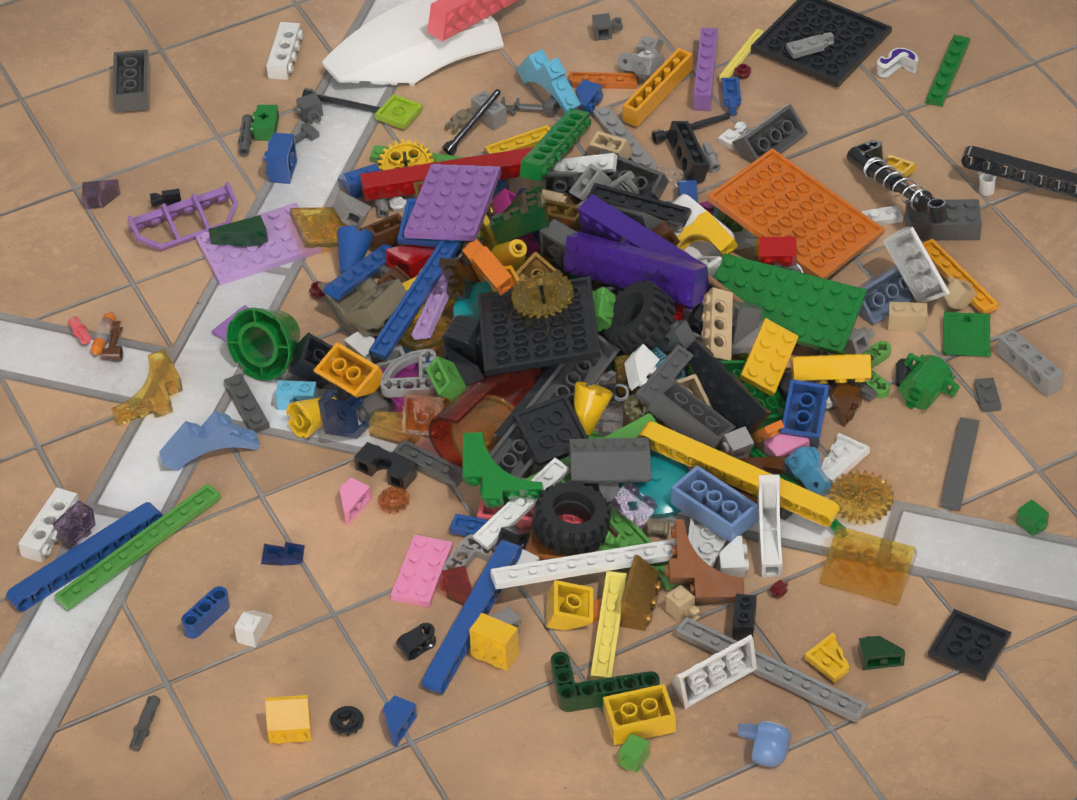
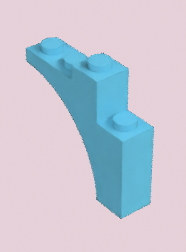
[516,49,581,113]

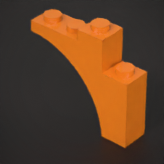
[462,239,516,296]

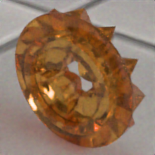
[378,487,410,513]

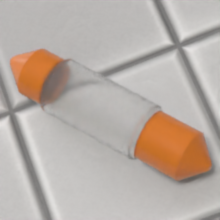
[90,312,116,355]

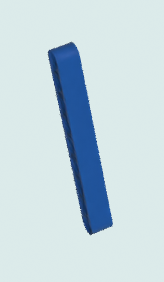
[6,502,163,612]
[422,540,522,694]

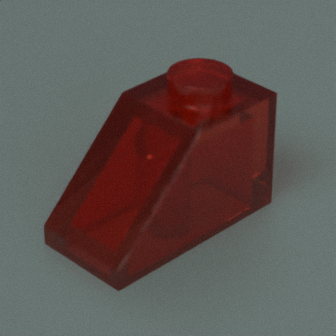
[439,566,472,606]

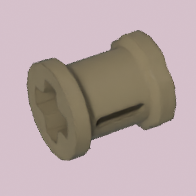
[647,518,670,538]

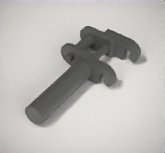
[501,97,544,116]

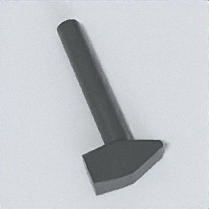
[295,124,320,144]

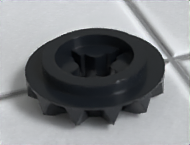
[330,706,364,736]

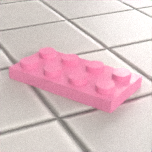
[391,535,453,607]

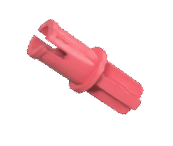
[68,316,92,345]

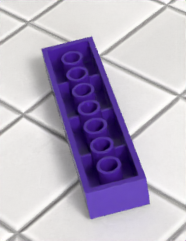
[578,194,709,293]
[563,232,707,307]

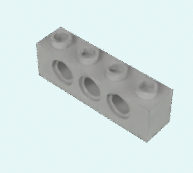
[997,329,1064,397]

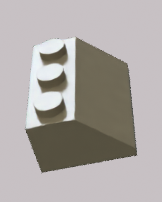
[343,278,407,330]

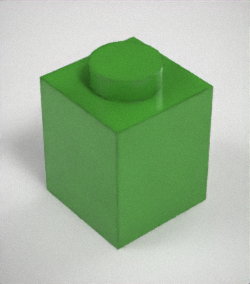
[618,733,650,773]

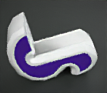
[876,48,919,78]

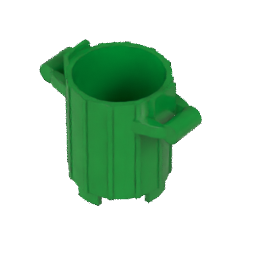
[898,353,960,410]

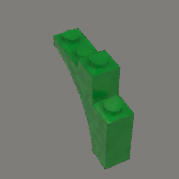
[463,432,544,508]

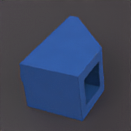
[575,79,603,113]

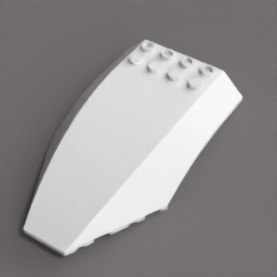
[322,0,504,86]

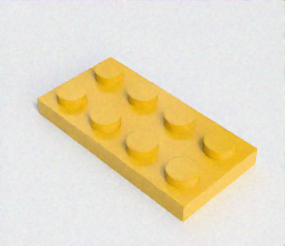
[739,318,799,396]

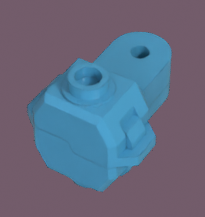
[784,446,831,496]

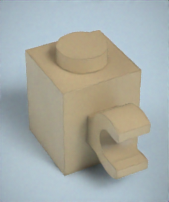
[943,276,977,310]
[666,585,700,623]

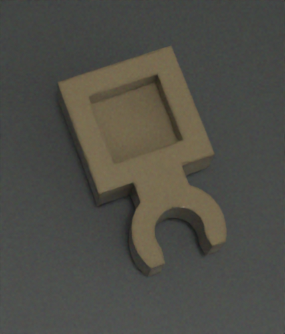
[445,109,473,135]

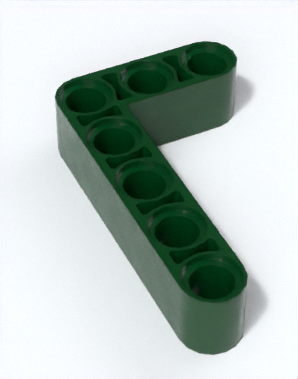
[551,652,660,712]

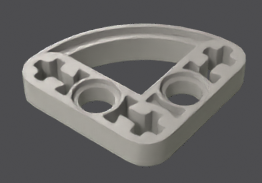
[381,349,436,397]

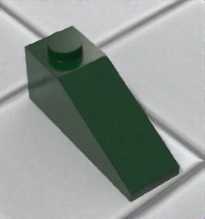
[208,215,268,247]

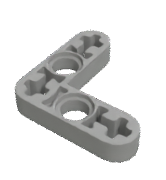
[442,534,497,581]

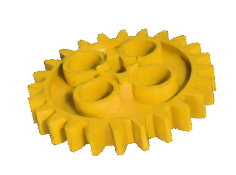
[377,139,434,171]

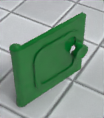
[942,312,991,357]

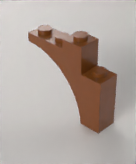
[664,519,744,603]

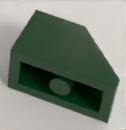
[858,636,905,671]

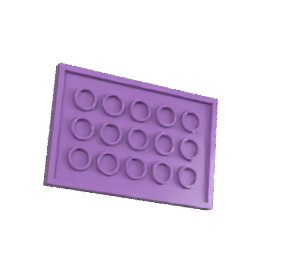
[404,164,501,241]

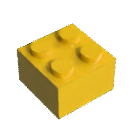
[469,613,519,671]

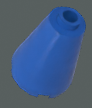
[337,226,373,274]

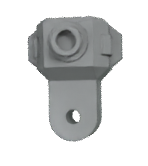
[618,47,665,82]

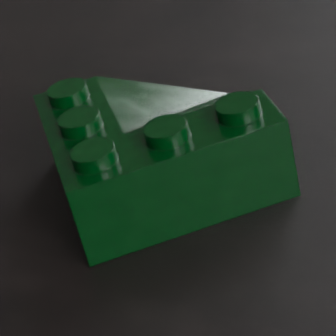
[489,186,550,244]

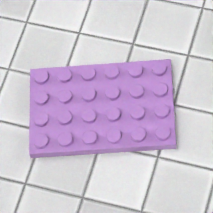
[196,203,322,286]

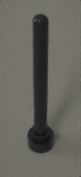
[302,88,381,113]
[442,89,501,156]
[651,113,730,144]

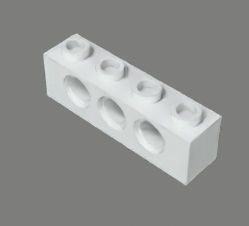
[266,22,304,80]
[18,487,80,563]

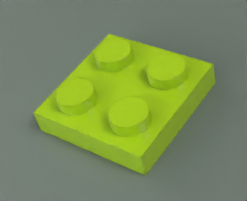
[375,94,423,130]

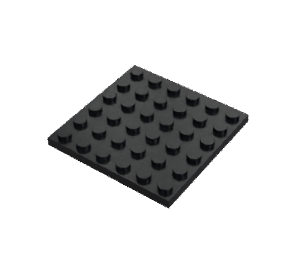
[751,0,892,87]
[477,276,601,376]

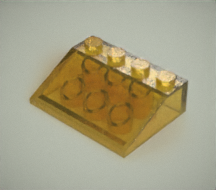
[819,525,917,606]

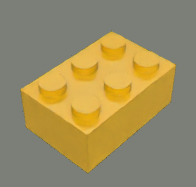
[603,684,676,746]

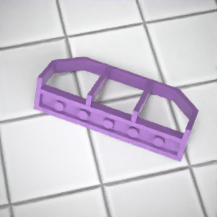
[127,182,238,251]

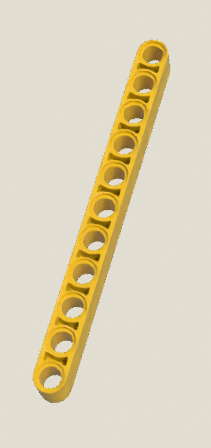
[637,421,840,527]

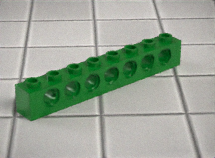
[520,108,591,181]

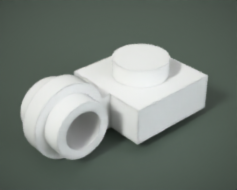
[718,122,749,150]

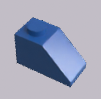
[383,695,417,747]

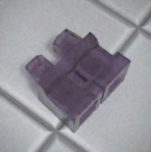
[52,500,96,549]

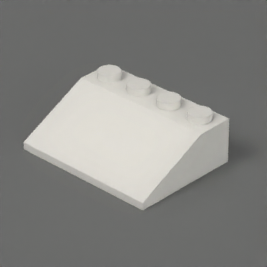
[882,227,950,303]
[671,635,757,709]

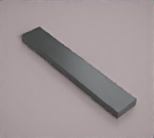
[940,417,980,511]

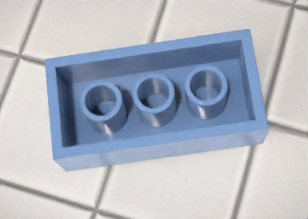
[671,465,758,542]

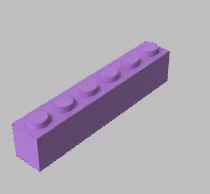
[693,28,718,111]

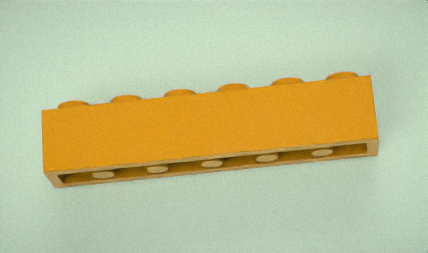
[622,48,693,127]

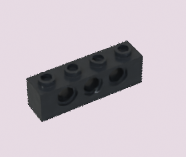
[667,121,709,182]

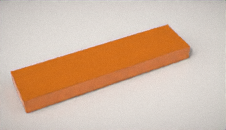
[569,71,638,89]

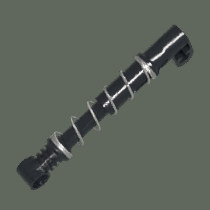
[847,140,947,224]

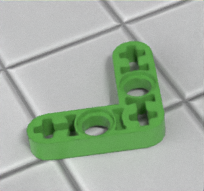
[862,341,891,399]

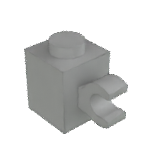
[844,327,874,354]

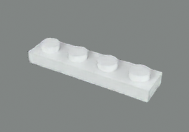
[550,153,617,176]

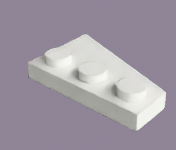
[821,433,870,486]

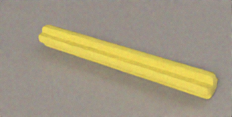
[718,28,763,82]

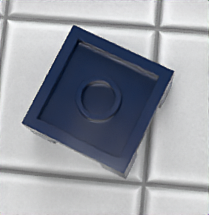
[318,389,369,439]

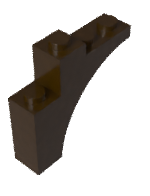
[438,240,486,300]

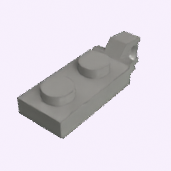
[786,32,834,59]

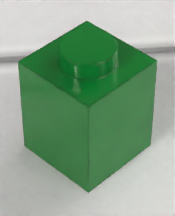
[1016,499,1049,536]

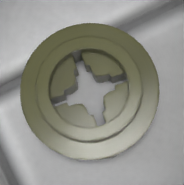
[624,393,653,421]

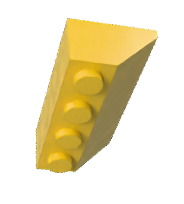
[789,353,871,384]

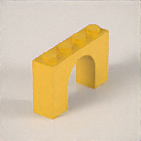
[676,210,738,256]

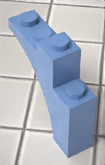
[159,411,260,470]

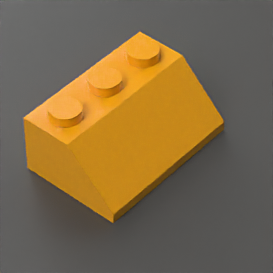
[313,342,383,398]

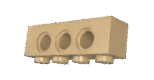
[701,288,733,361]

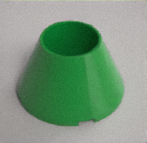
[226,307,300,381]

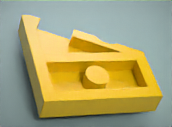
[805,632,850,683]

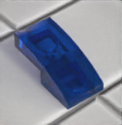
[261,542,305,566]

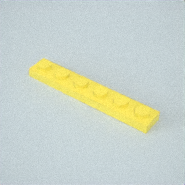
[591,571,627,680]

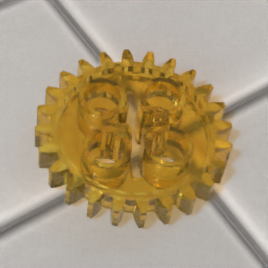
[511,271,574,319]
[829,470,894,524]

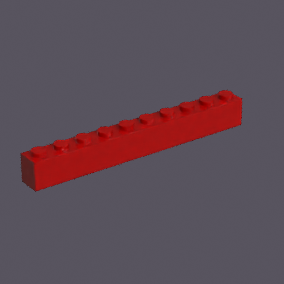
[360,147,533,201]

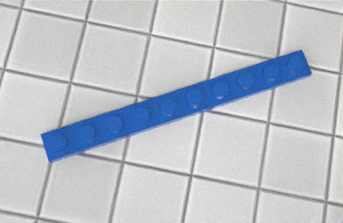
[369,240,464,361]

